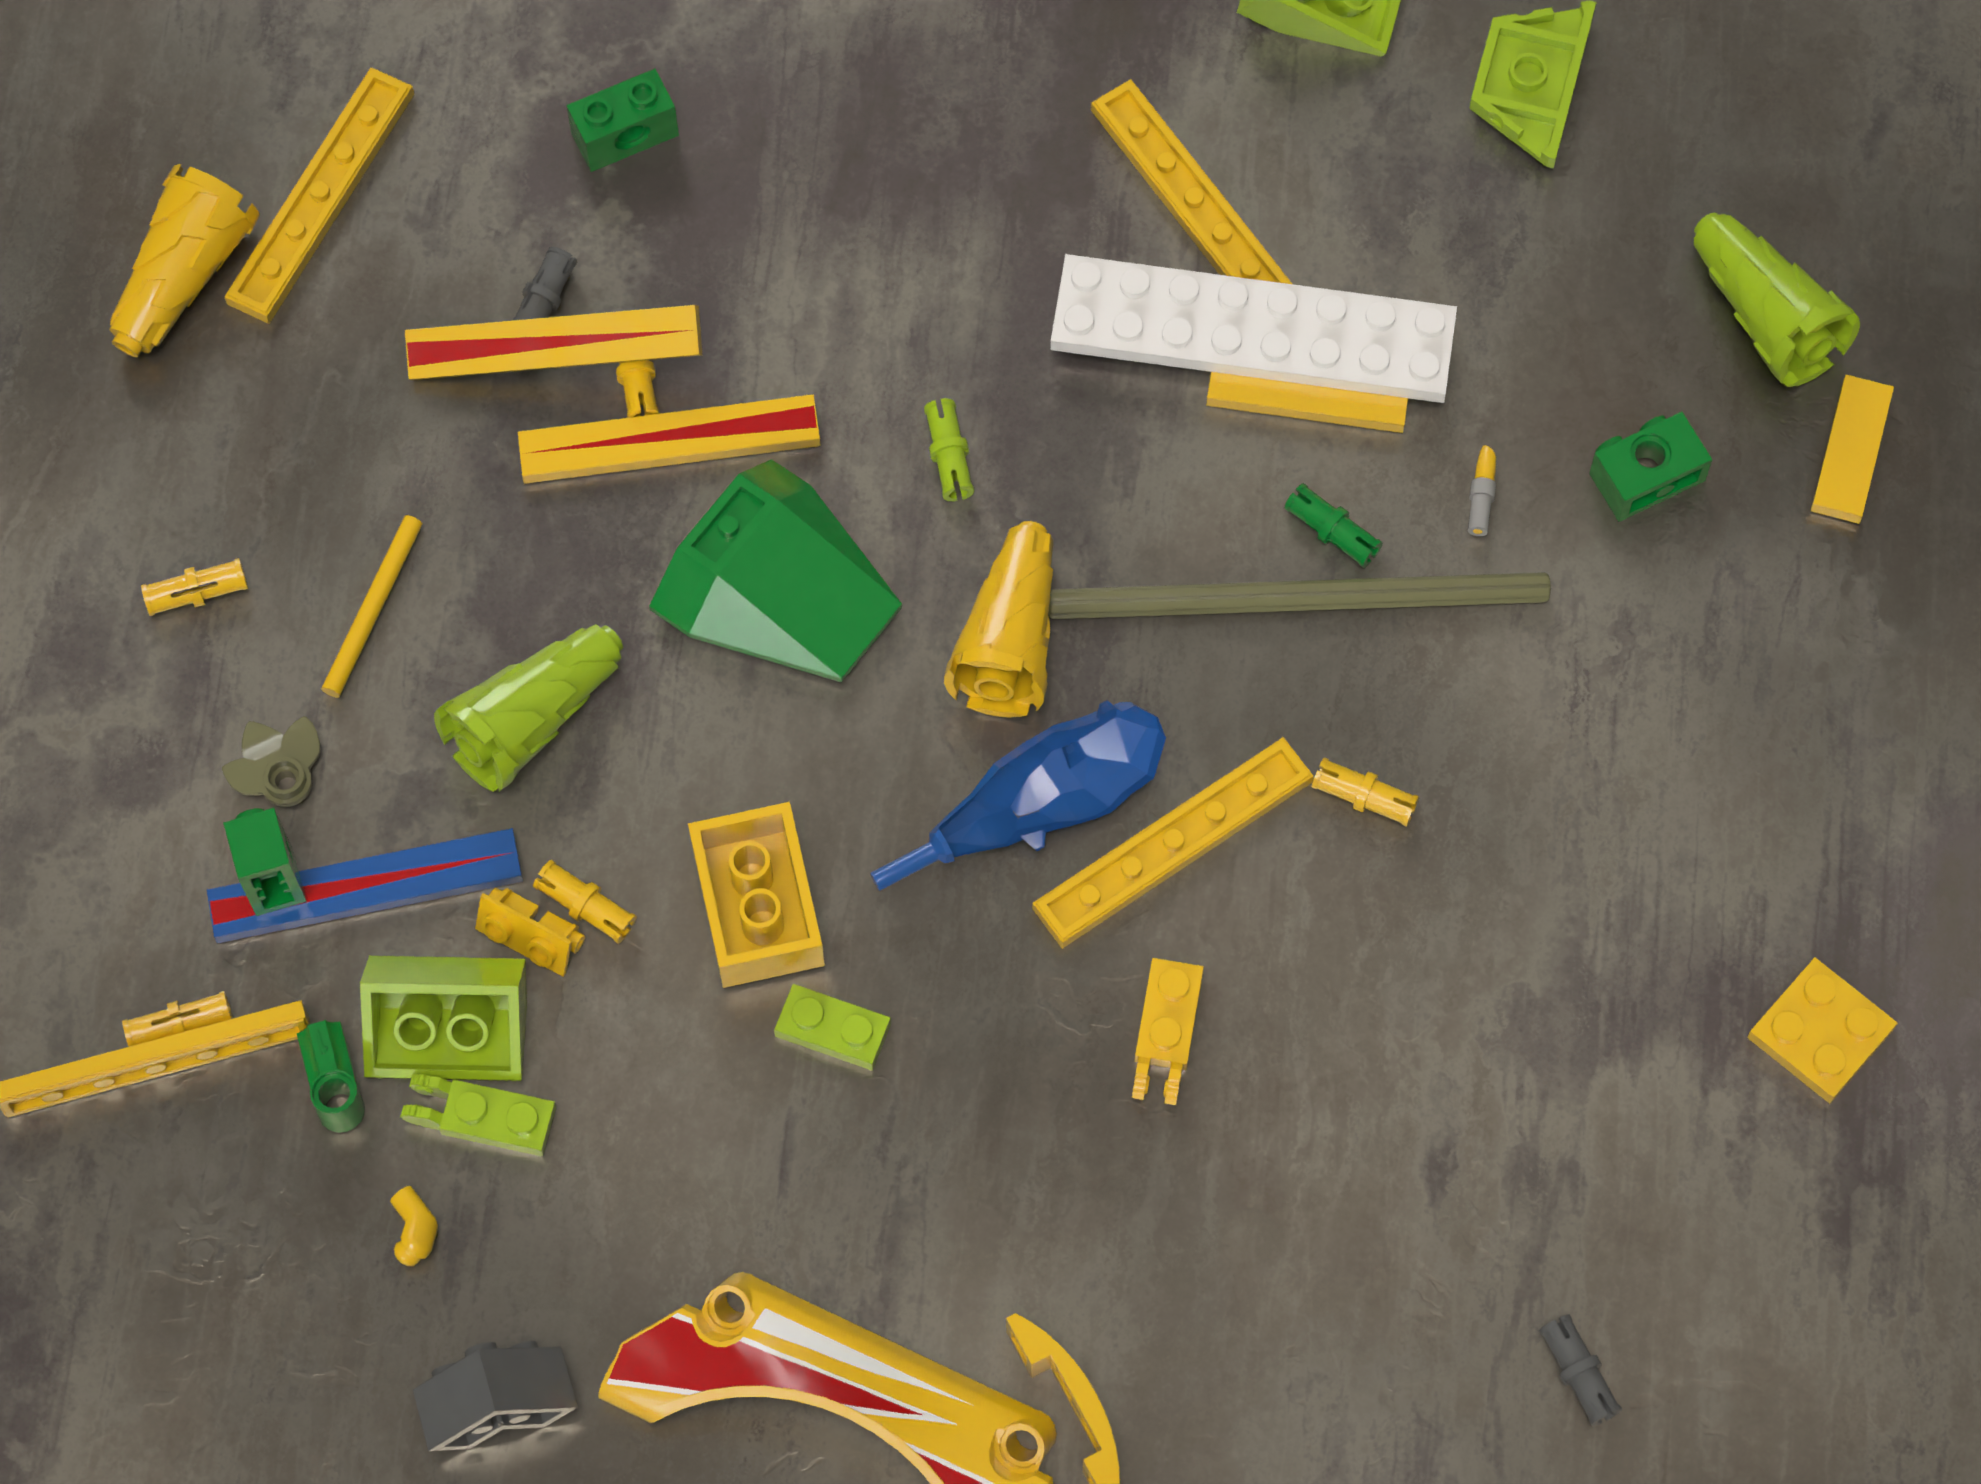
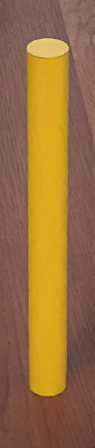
[321,515,423,698]

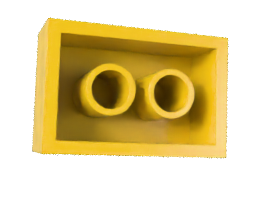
[688,802,825,988]

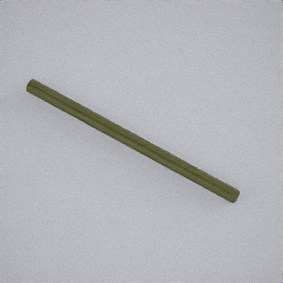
[1048,572,1551,619]

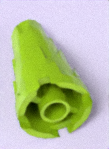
[1693,212,1860,387]
[434,624,623,792]

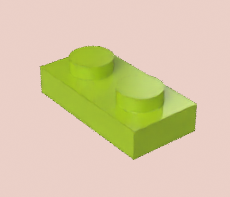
[774,984,891,1071]

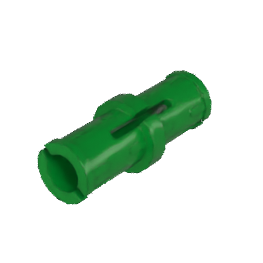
[1284,483,1383,568]

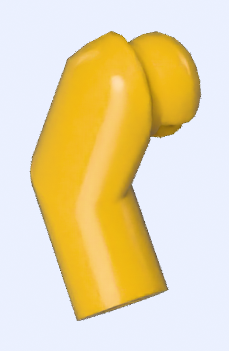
[390,1186,438,1266]

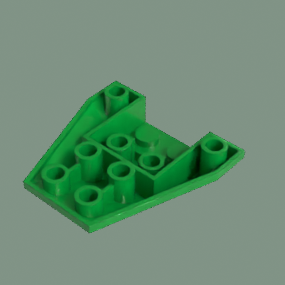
[649,459,902,683]

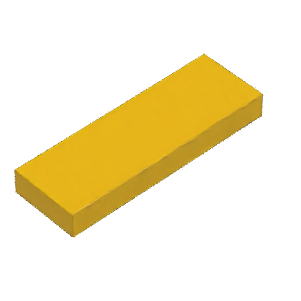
[1811,374,1894,524]

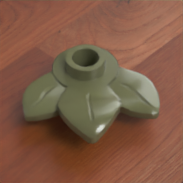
[222,716,321,807]

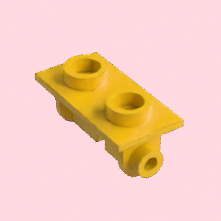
[475,887,585,977]

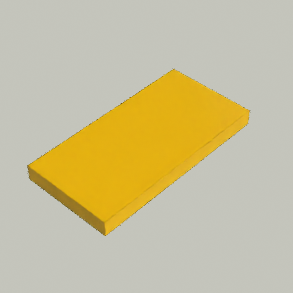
[1206,372,1408,433]

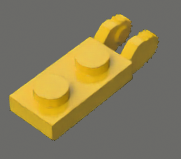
[1132,958,1204,1105]

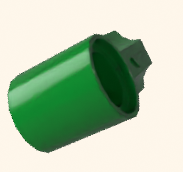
[297,1020,365,1133]

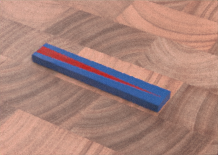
[207,828,523,943]

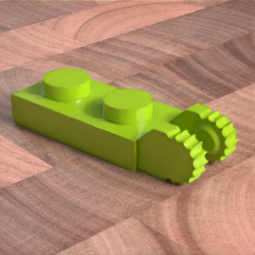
[400,1073,556,1156]

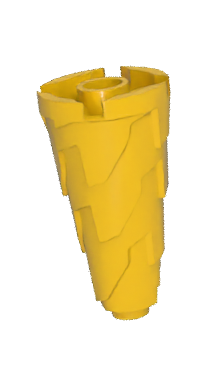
[109,164,260,357]
[944,521,1054,718]

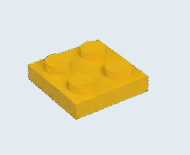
[1747,957,1898,1104]

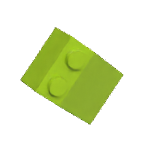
[1237,0,1401,57]

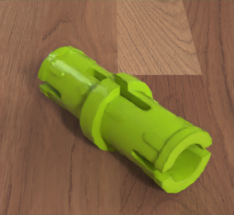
[924,398,975,502]

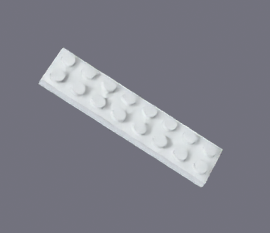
[1051,254,1457,403]

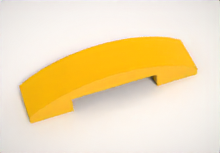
[1006,1313,1120,1484]

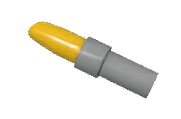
[1468,445,1496,536]

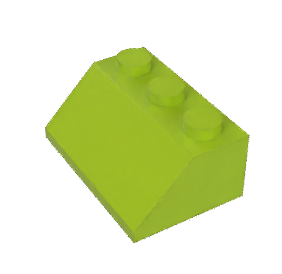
[360,955,527,1081]

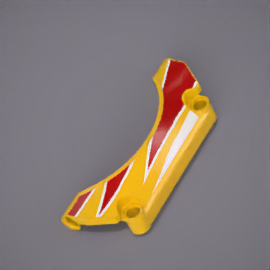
[598,1272,1057,1484]

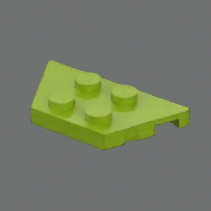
[1469,0,1597,169]

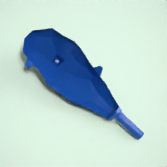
[870,700,1166,891]

